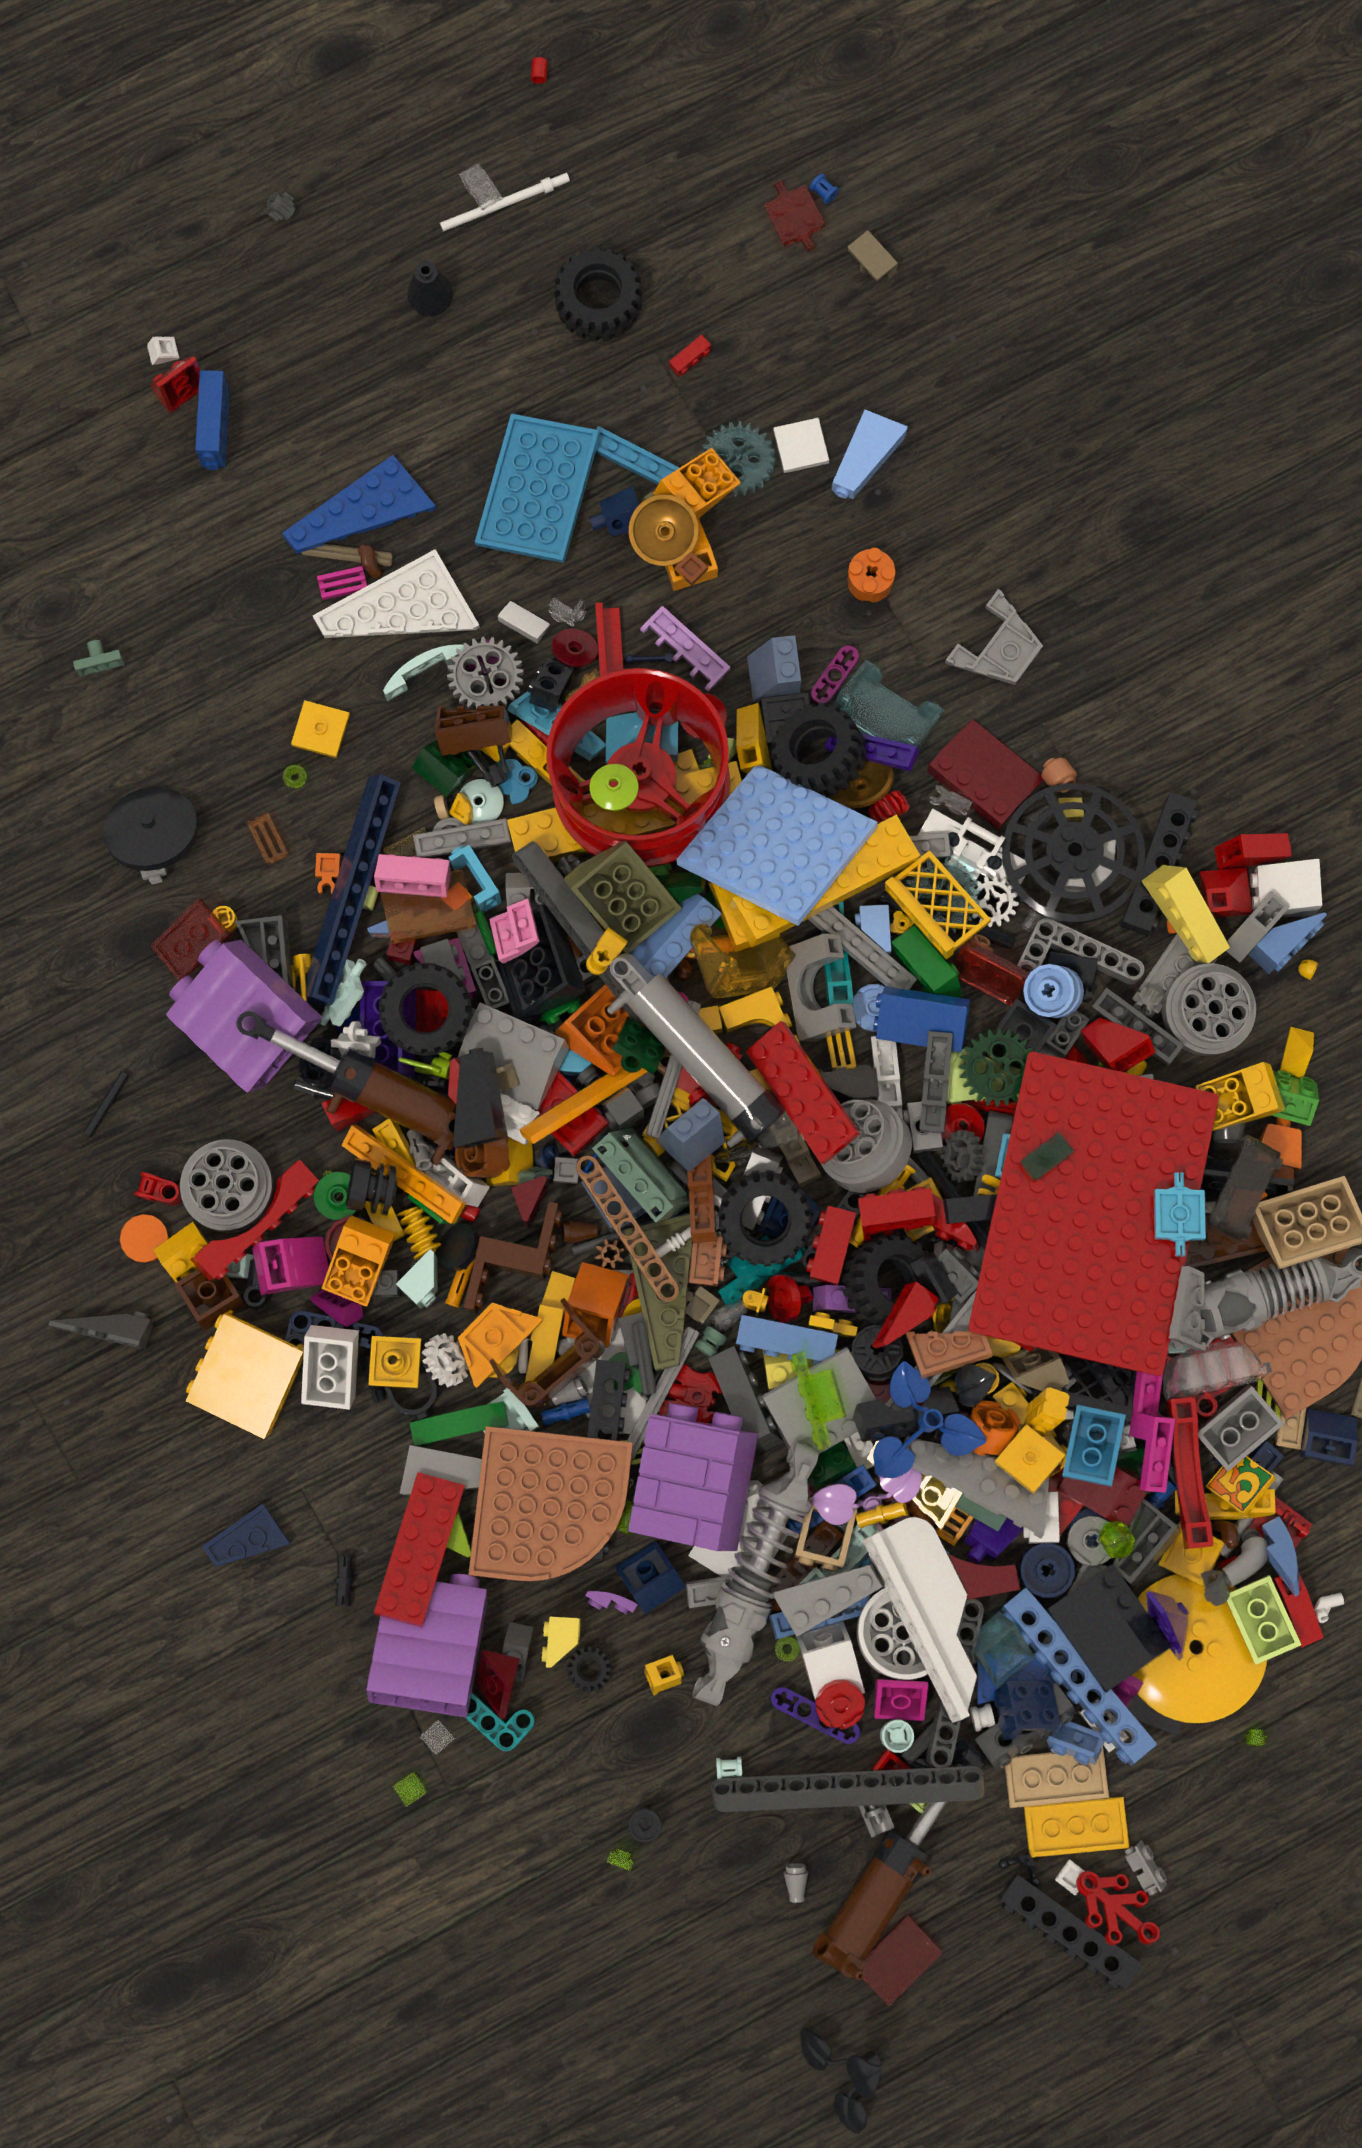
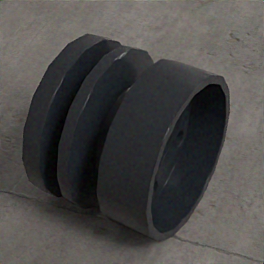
[346,1158,397,1216]
[852,1325,905,1385]

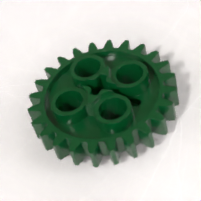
[958,1028,1033,1107]

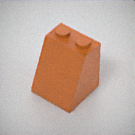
[562,1262,628,1348]

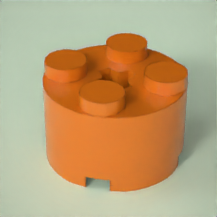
[847,548,895,602]
[969,1401,1020,1456]

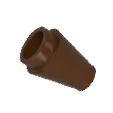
[562,1220,597,1244]

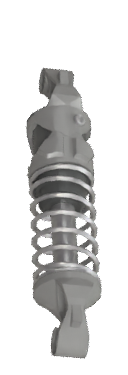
[692,1441,819,1706]

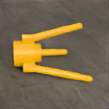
[292,954,312,1001]

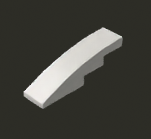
[871,1036,903,1119]

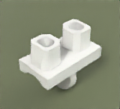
[331,1021,381,1058]

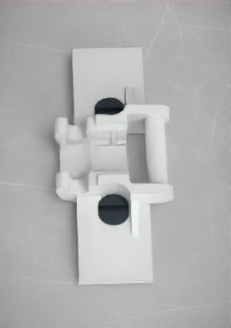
[918,809,1027,892]

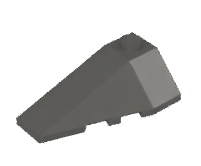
[49,1311,154,1350]

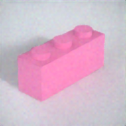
[374,854,451,897]

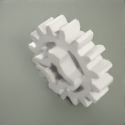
[968,876,1019,928]
[422,1333,469,1387]

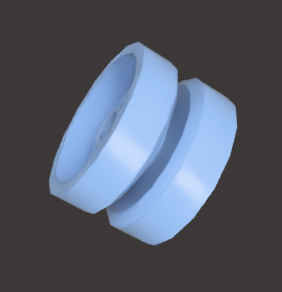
[1023,964,1084,1018]

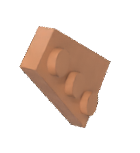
[906,1331,993,1379]

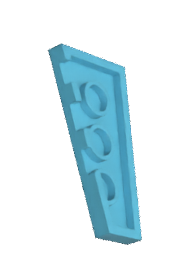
[507,691,606,761]

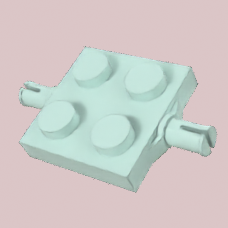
[319,959,367,1026]

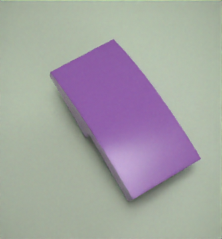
[585,1591,638,1614]

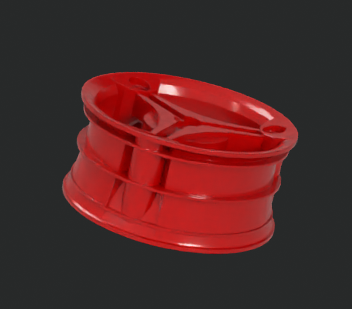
[546,668,730,867]

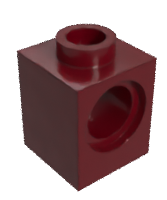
[387,932,418,966]

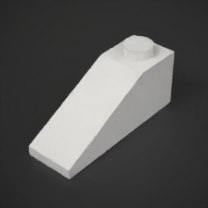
[423,1145,490,1207]

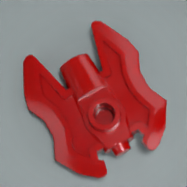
[659,1364,723,1423]

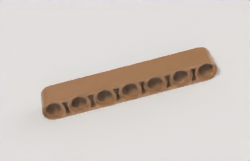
[576,1156,679,1302]

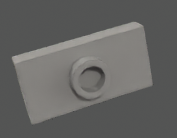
[686,1576,732,1608]

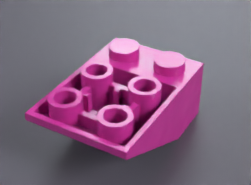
[252,1236,329,1295]

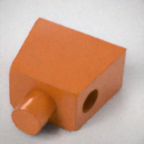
[1252,1117,1302,1172]

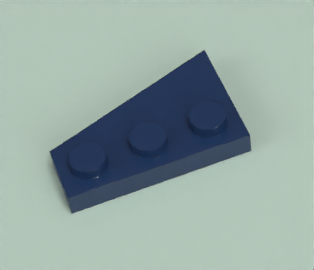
[202,1504,291,1567]

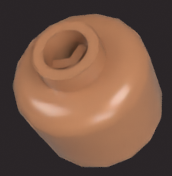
[1041,757,1077,793]

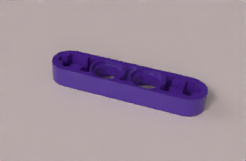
[771,1687,860,1744]

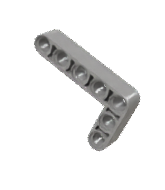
[1014,918,1144,986]

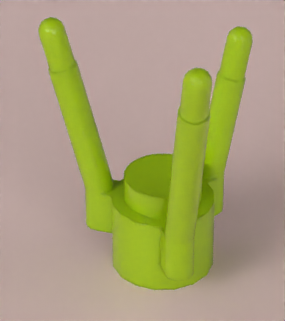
[399,1052,452,1079]

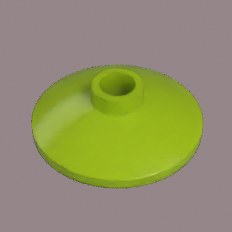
[590,764,639,811]

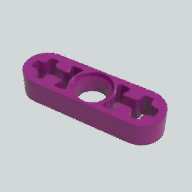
[811,646,859,706]

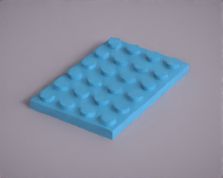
[475,414,600,563]

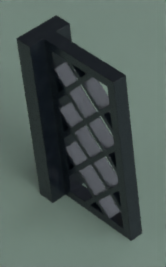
[1031,1353,1137,1425]

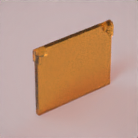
[380,869,477,944]

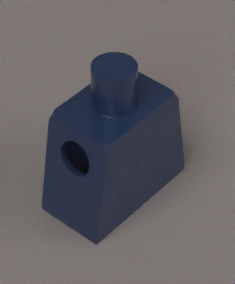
[589,486,639,536]

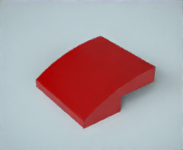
[416,989,448,1032]

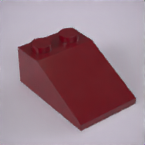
[1057,1464,1148,1528]

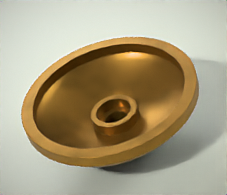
[629,495,699,566]
[826,760,894,808]

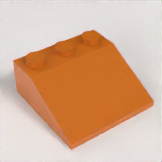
[554,984,649,1076]

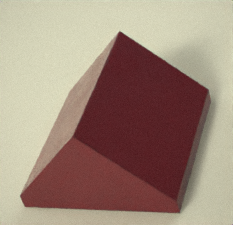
[511,1176,550,1228]
[475,1650,520,1720]

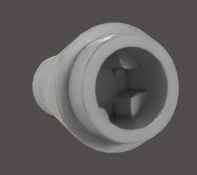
[552,1376,588,1406]
[783,1863,808,1903]

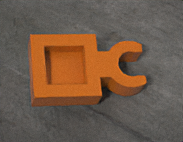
[315,853,341,895]

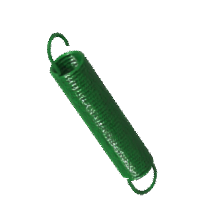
[474,905,499,961]

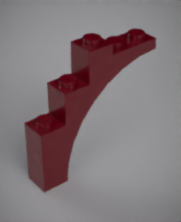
[884,1493,1020,1600]

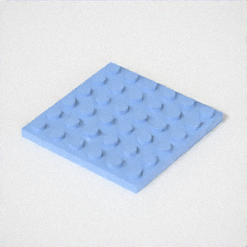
[677,766,877,926]

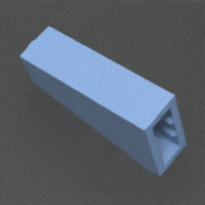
[832,410,908,499]

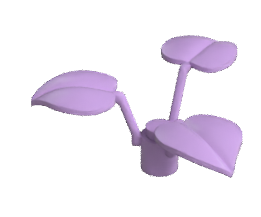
[811,1468,921,1564]

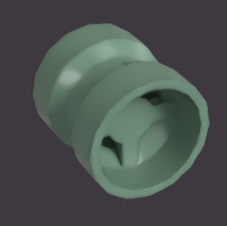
[694,1325,727,1357]

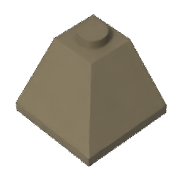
[1003,1347,1070,1391]

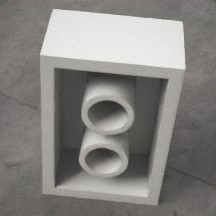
[301,1325,359,1409]

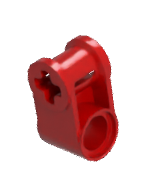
[134,1172,182,1206]

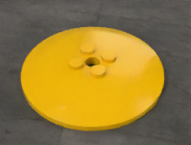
[1133,1574,1267,1723]

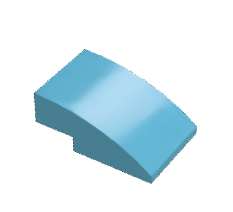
[606,711,678,763]

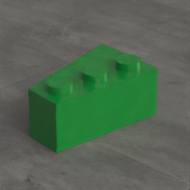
[891,926,962,998]

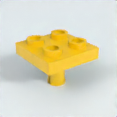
[368,1336,422,1388]

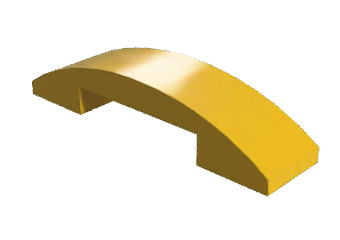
[1175,1489,1276,1520]

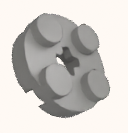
[1066,1516,1117,1566]

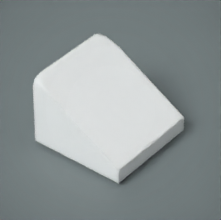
[147,337,179,365]

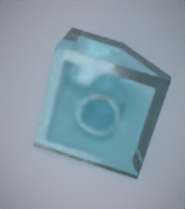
[974,1612,1035,1689]

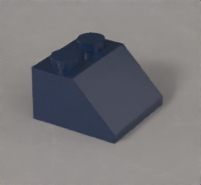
[615,1540,686,1614]

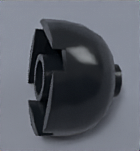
[299,1037,342,1087]

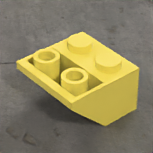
[542,1617,581,1667]

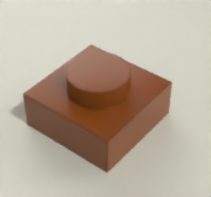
[675,552,708,586]

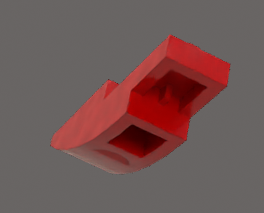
[898,1187,980,1252]

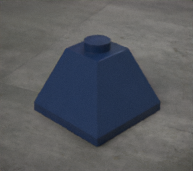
[759,1187,820,1242]

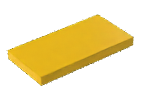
[1024,1797,1129,1857]

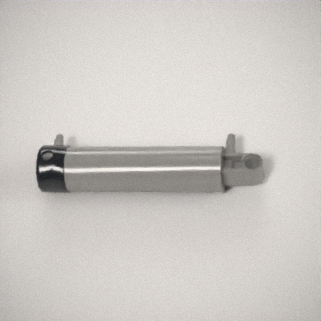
[607,953,785,1147]

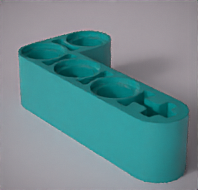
[465,1691,535,1751]

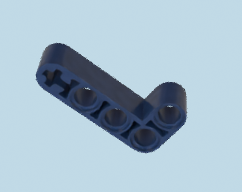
[285,1311,385,1350]

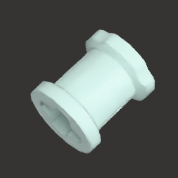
[716,1757,742,1779]

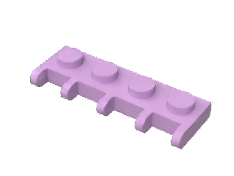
[640,606,731,692]

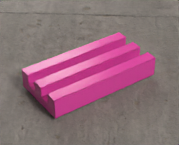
[317,566,367,600]

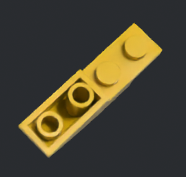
[508,719,585,785]

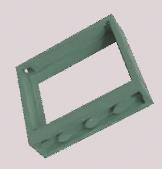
[592,1127,690,1223]

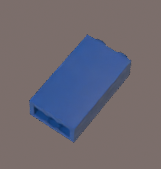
[195,370,230,470]
[873,986,970,1052]

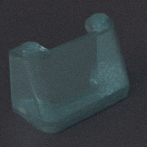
[834,660,944,749]

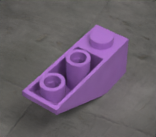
[813,1285,891,1313]

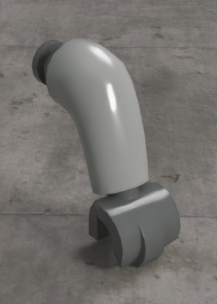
[1201,1529,1268,1606]

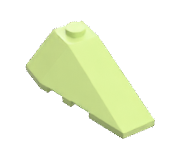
[947,1049,1020,1104]

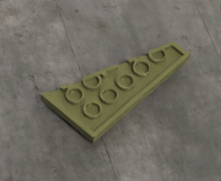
[624,1214,693,1371]

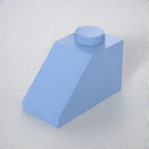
[855,905,891,955]

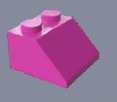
[874,1679,928,1721]

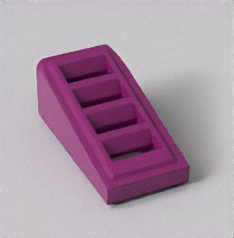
[310,1289,363,1327]

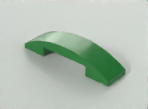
[409,1401,509,1446]

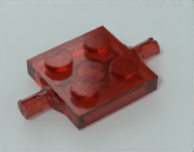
[764,180,825,252]

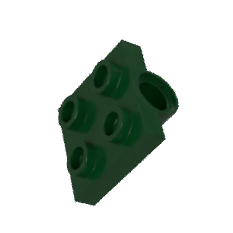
[612,1017,666,1074]
[807,1442,857,1492]

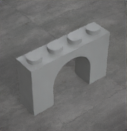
[783,934,856,1042]

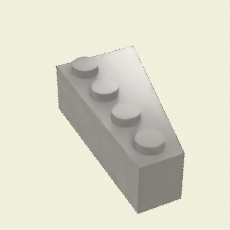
[772,1563,884,1636]

